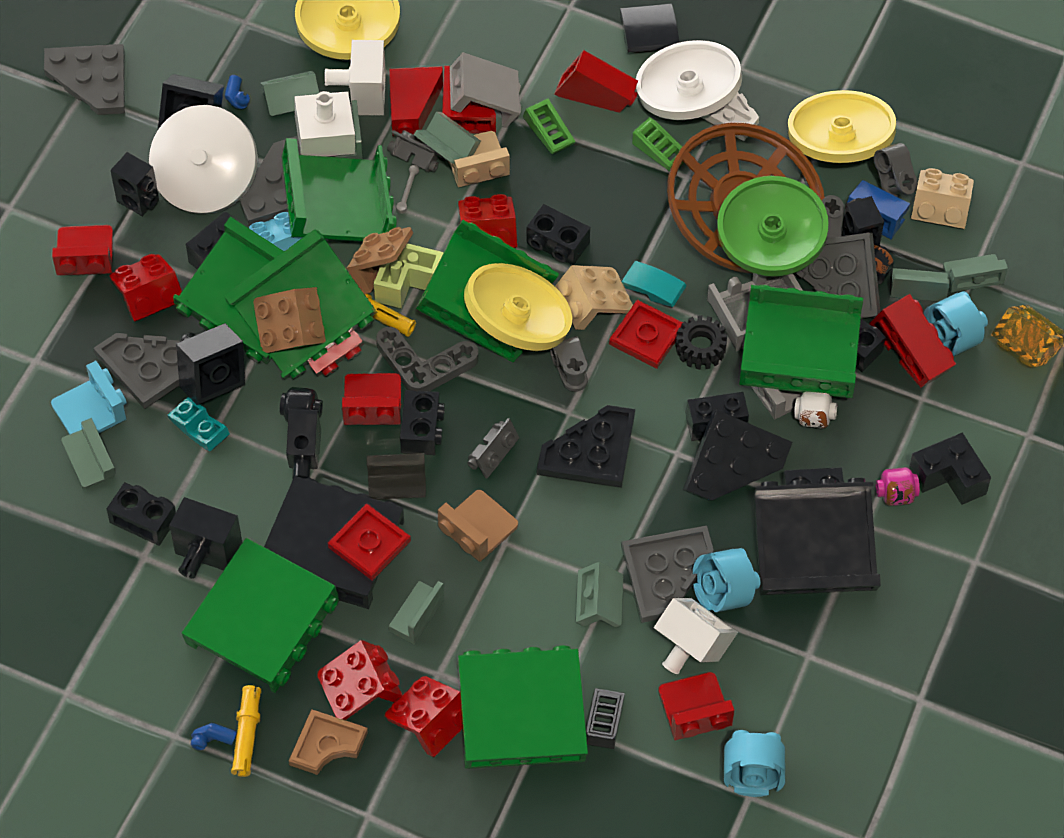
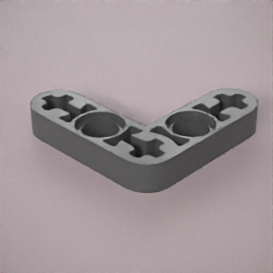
[376,327,479,391]

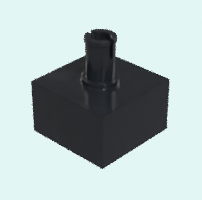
[158,74,224,130]
[176,323,245,405]
[169,497,242,579]

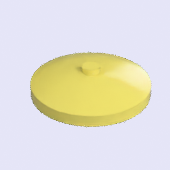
[295,0,400,60]
[788,90,896,163]
[464,263,572,351]

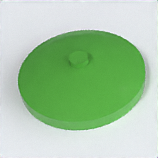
[717,176,829,276]

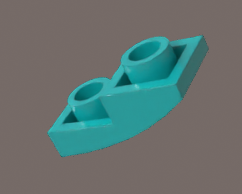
[621,261,686,307]
[167,397,230,452]

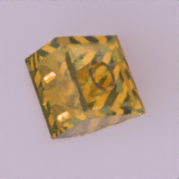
[991,305,1064,367]

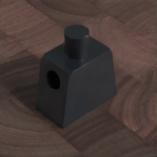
[286,409,321,479]

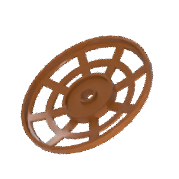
[667,122,825,273]

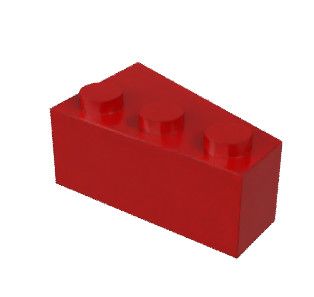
[869,294,956,388]

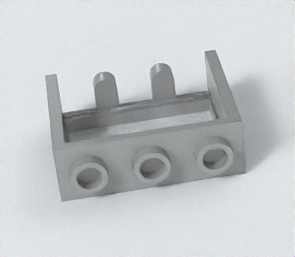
[707,273,803,351]

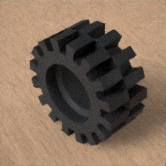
[676,315,727,370]

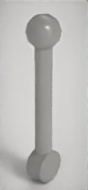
[396,165,419,214]

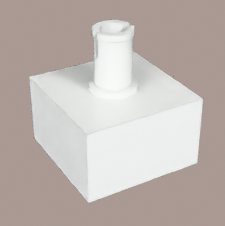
[325,40,386,115]
[295,91,355,157]
[654,598,738,674]

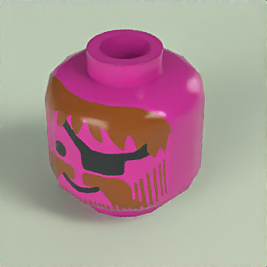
[876,467,920,506]

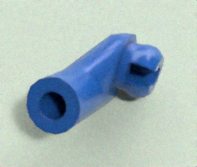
[225,75,250,109]
[191,723,236,750]

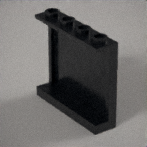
[264,476,404,609]
[754,478,881,595]

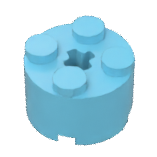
[923,291,988,356]
[693,548,760,612]
[724,730,785,797]

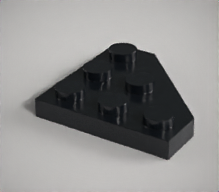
[537,405,636,488]
[683,410,793,501]

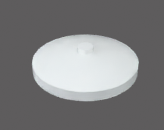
[636,41,742,120]
[149,105,258,214]

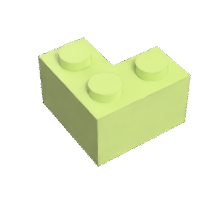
[374,244,444,309]

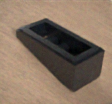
[586,688,625,749]

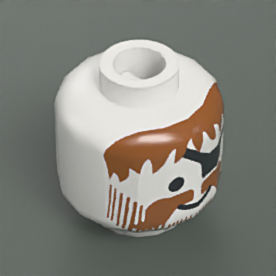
[795,392,837,429]

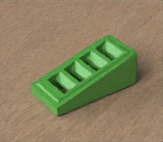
[523,98,576,154]
[632,117,684,172]

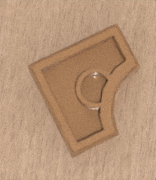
[289,709,368,775]

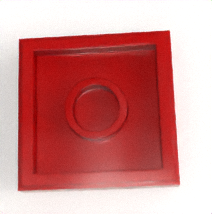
[609,300,683,369]
[328,503,411,581]

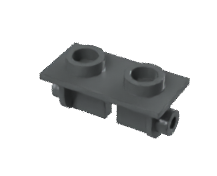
[387,130,445,172]
[467,419,519,478]

